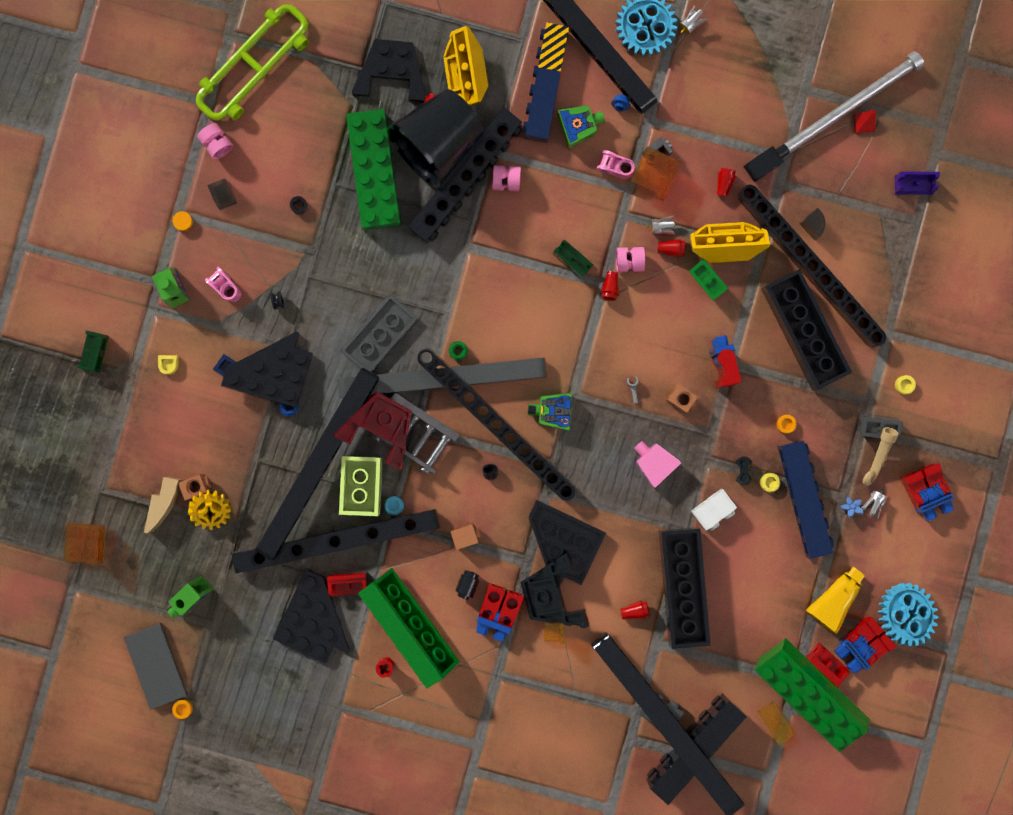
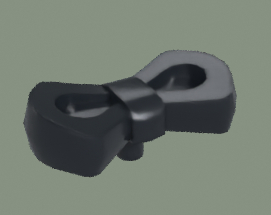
[736,456,752,486]

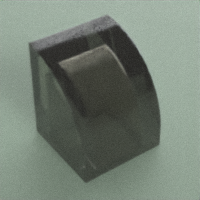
[208,178,237,210]
[800,208,826,240]

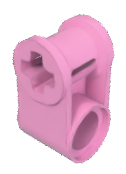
[596,150,635,180]
[205,266,242,303]

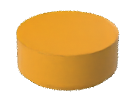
[172,211,193,231]
[776,415,797,434]
[172,699,193,719]

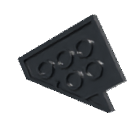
[221,332,313,408]
[529,500,606,586]
[273,569,350,664]

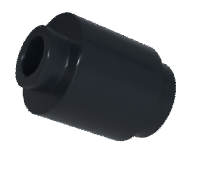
[455,570,479,600]

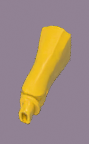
[806,567,865,634]

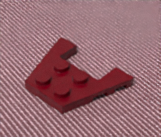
[333,392,412,471]

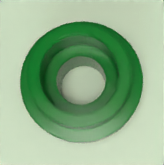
[449,341,468,360]

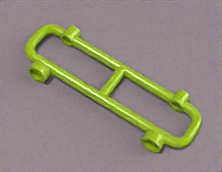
[196,4,309,121]

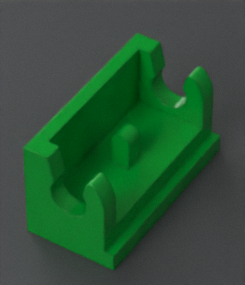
[689,259,728,301]

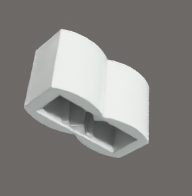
[691,489,737,531]

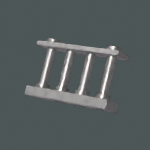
[372,393,460,475]

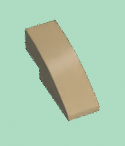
[144,477,183,533]

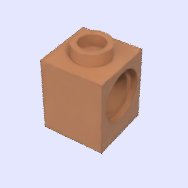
[666,384,698,413]
[178,474,211,501]
[450,523,481,550]

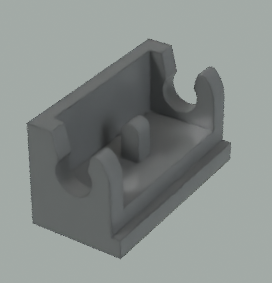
[857,413,903,441]

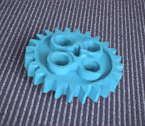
[615,0,677,57]
[878,583,939,647]

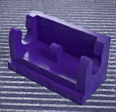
[895,172,940,195]

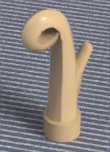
[863,427,899,486]

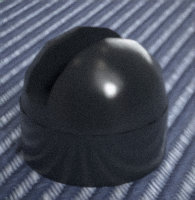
[482,464,498,480]

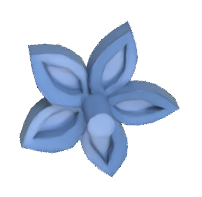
[840,496,863,518]

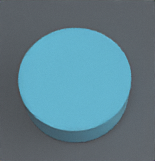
[385,496,404,515]

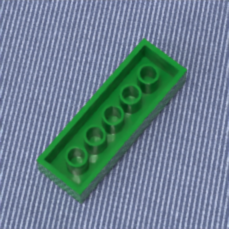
[346,109,401,231]
[358,568,460,689]
[755,638,870,752]

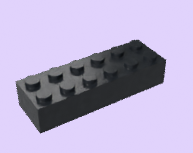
[761,269,852,391]
[659,527,711,649]
[646,693,747,805]

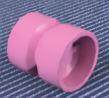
[197,123,233,160]
[493,165,521,192]
[616,247,645,273]

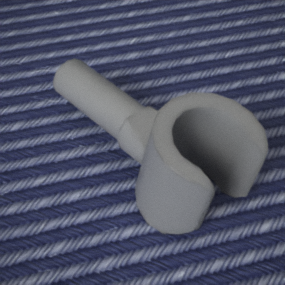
[626,376,638,403]

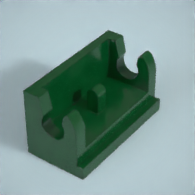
[553,240,594,279]
[77,330,109,373]

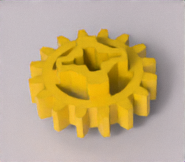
[188,490,231,530]

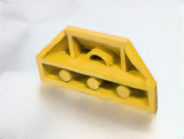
[443,26,488,106]
[690,222,770,263]

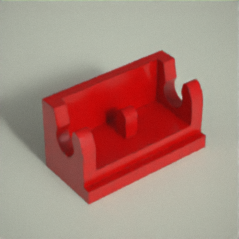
[327,572,368,597]
[806,642,850,687]

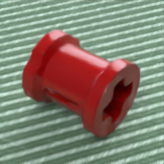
[376,657,395,678]

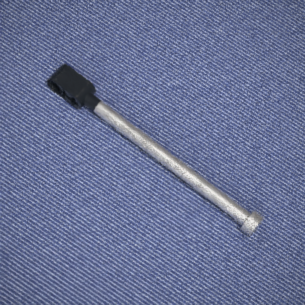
[743,51,924,182]

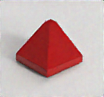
[853,110,876,134]

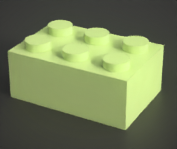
[339,456,383,516]

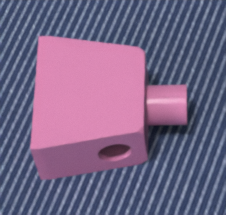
[634,441,681,488]

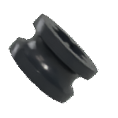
[290,196,307,215]
[270,291,284,310]

